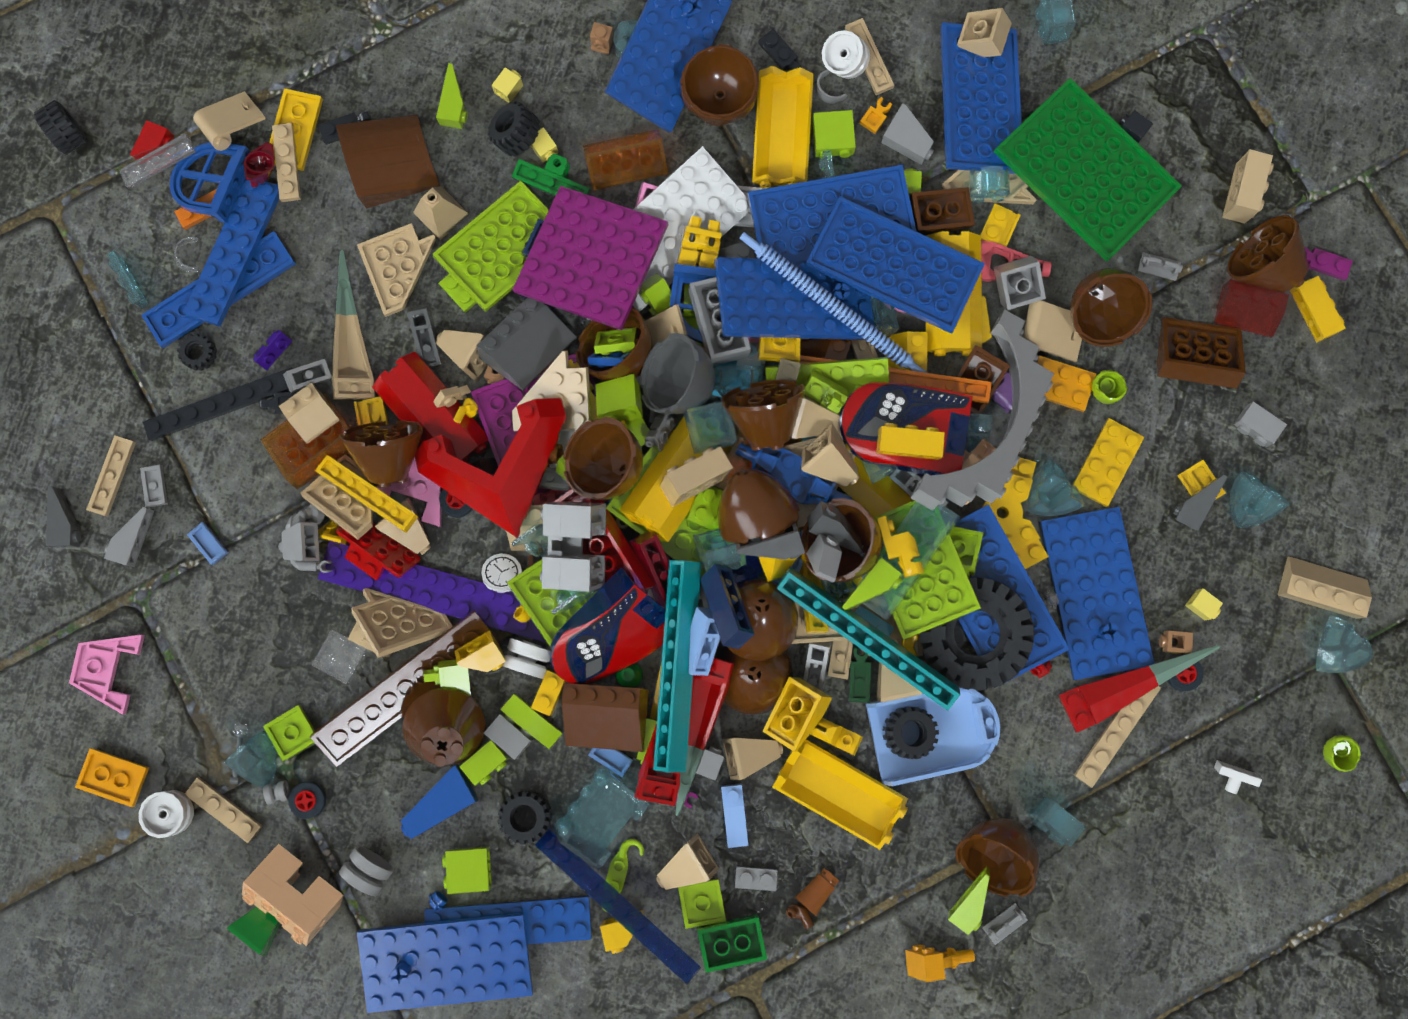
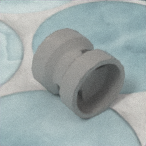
[263,780,290,805]

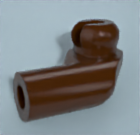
[786,904,814,929]

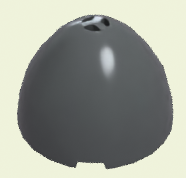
[640,333,716,414]

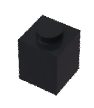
[1119,110,1153,143]

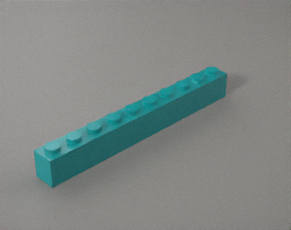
[653,560,701,773]
[777,567,961,711]

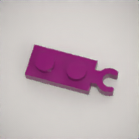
[1305,247,1353,281]

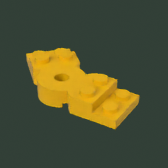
[981,458,1049,569]

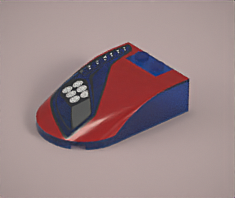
[839,382,973,476]
[550,568,666,684]

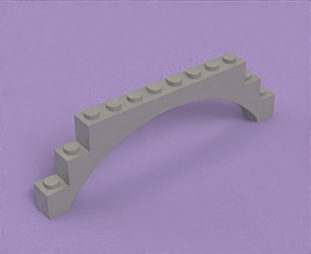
[911,310,1054,511]

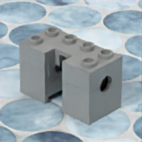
[540,501,606,592]

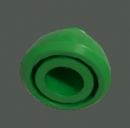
[615,663,643,688]

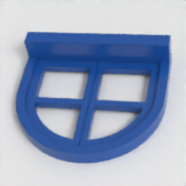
[170,142,251,223]
[670,264,716,343]

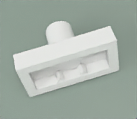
[1214,760,1262,794]

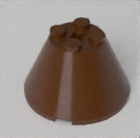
[1227,215,1310,294]
[721,380,805,450]
[340,420,423,488]
[403,688,486,767]

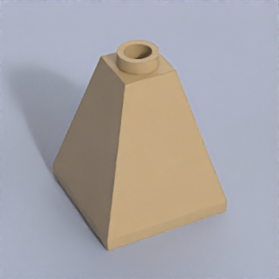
[413,186,468,240]
[436,330,487,382]
[791,395,843,439]
[801,424,859,487]
[375,498,431,555]
[876,662,922,702]
[722,738,783,780]
[656,833,719,890]

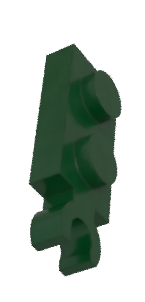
[849,646,871,703]

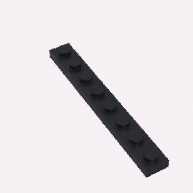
[143,367,293,441]

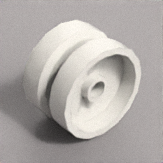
[822,30,870,79]
[503,638,553,679]
[139,790,194,838]

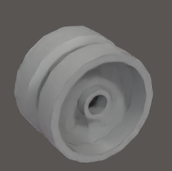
[339,846,394,897]

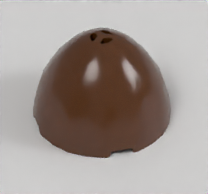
[1071,268,1152,347]
[575,307,652,381]
[563,417,643,500]
[718,468,800,544]
[801,498,882,582]
[726,579,798,661]
[717,646,793,715]
[955,818,1039,897]

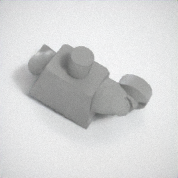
[278,504,333,573]

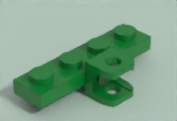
[511,154,591,196]

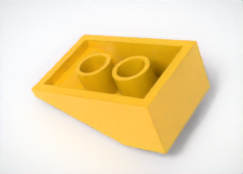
[762,677,832,752]

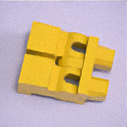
[676,216,722,269]

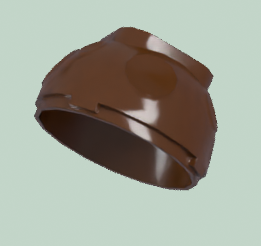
[681,44,759,126]

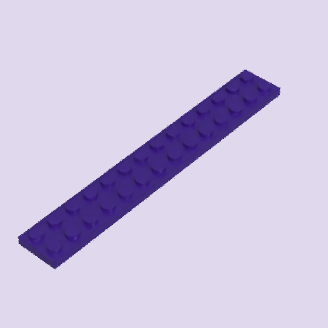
[318,541,593,650]

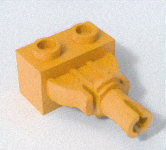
[905,945,975,982]

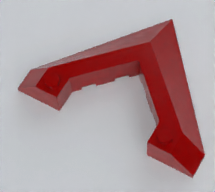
[415,398,567,538]

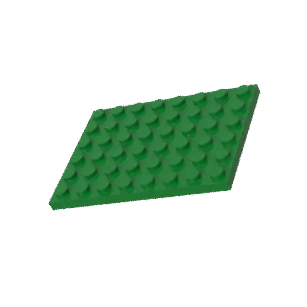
[993,78,1182,262]

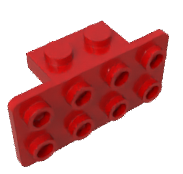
[336,523,421,581]

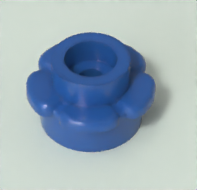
[429,890,448,910]

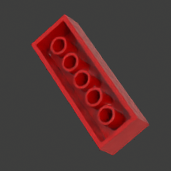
[554,489,654,609]

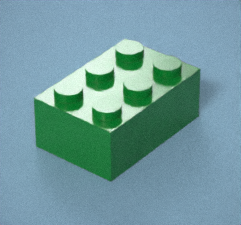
[697,914,767,973]

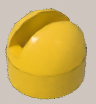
[513,605,530,623]

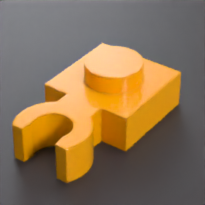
[859,97,892,134]

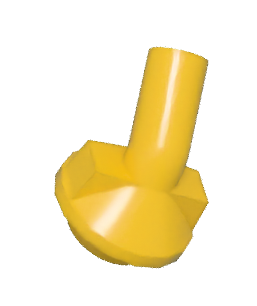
[453,398,478,423]

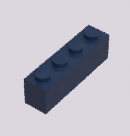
[700,563,754,649]

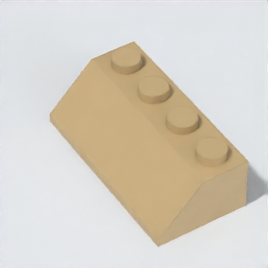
[1278,557,1372,619]

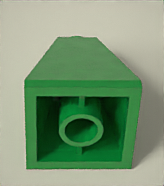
[227,907,280,957]

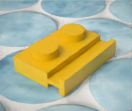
[980,204,1021,247]
[354,397,389,426]
[1177,460,1226,500]

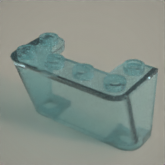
[554,768,650,871]

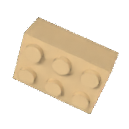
[1222,149,1274,224]
[660,446,733,507]

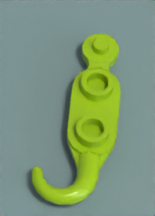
[602,839,644,912]

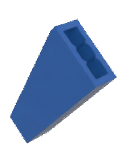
[401,765,479,839]

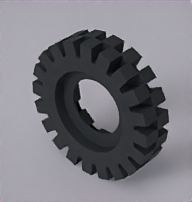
[920,577,1034,691]

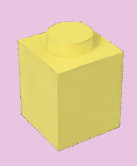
[492,68,523,102]
[531,127,559,163]
[1185,588,1223,620]

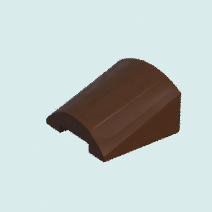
[336,114,440,209]

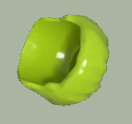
[1092,370,1127,404]
[1323,735,1361,772]

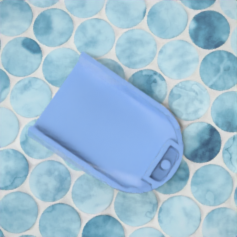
[866,688,1000,786]

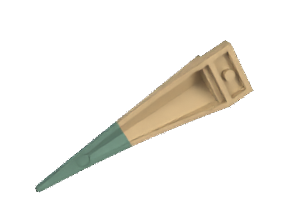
[331,250,375,399]

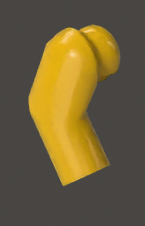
[902,633,920,656]

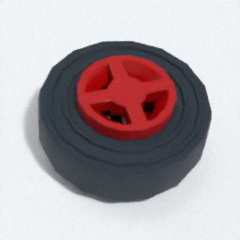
[439,489,473,518]
[1167,655,1204,692]
[288,782,326,819]

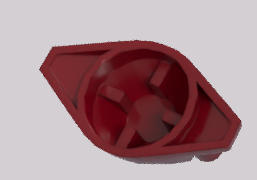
[244,142,275,187]

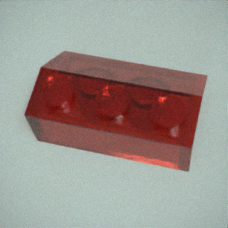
[1214,279,1289,338]

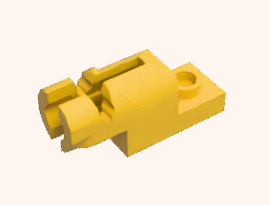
[877,516,924,578]
[810,718,863,756]

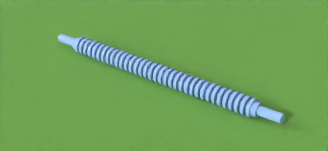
[739,232,928,373]

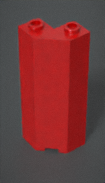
[372,351,489,462]

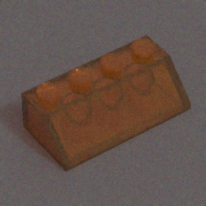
[583,129,669,190]

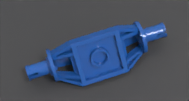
[735,442,852,504]

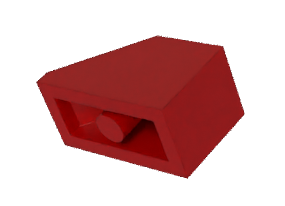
[130,120,174,163]

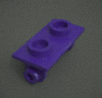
[253,329,292,370]

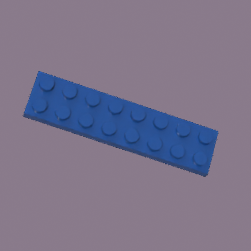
[183,178,279,327]
[141,231,296,348]
[424,896,592,944]

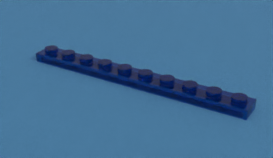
[535,830,701,985]

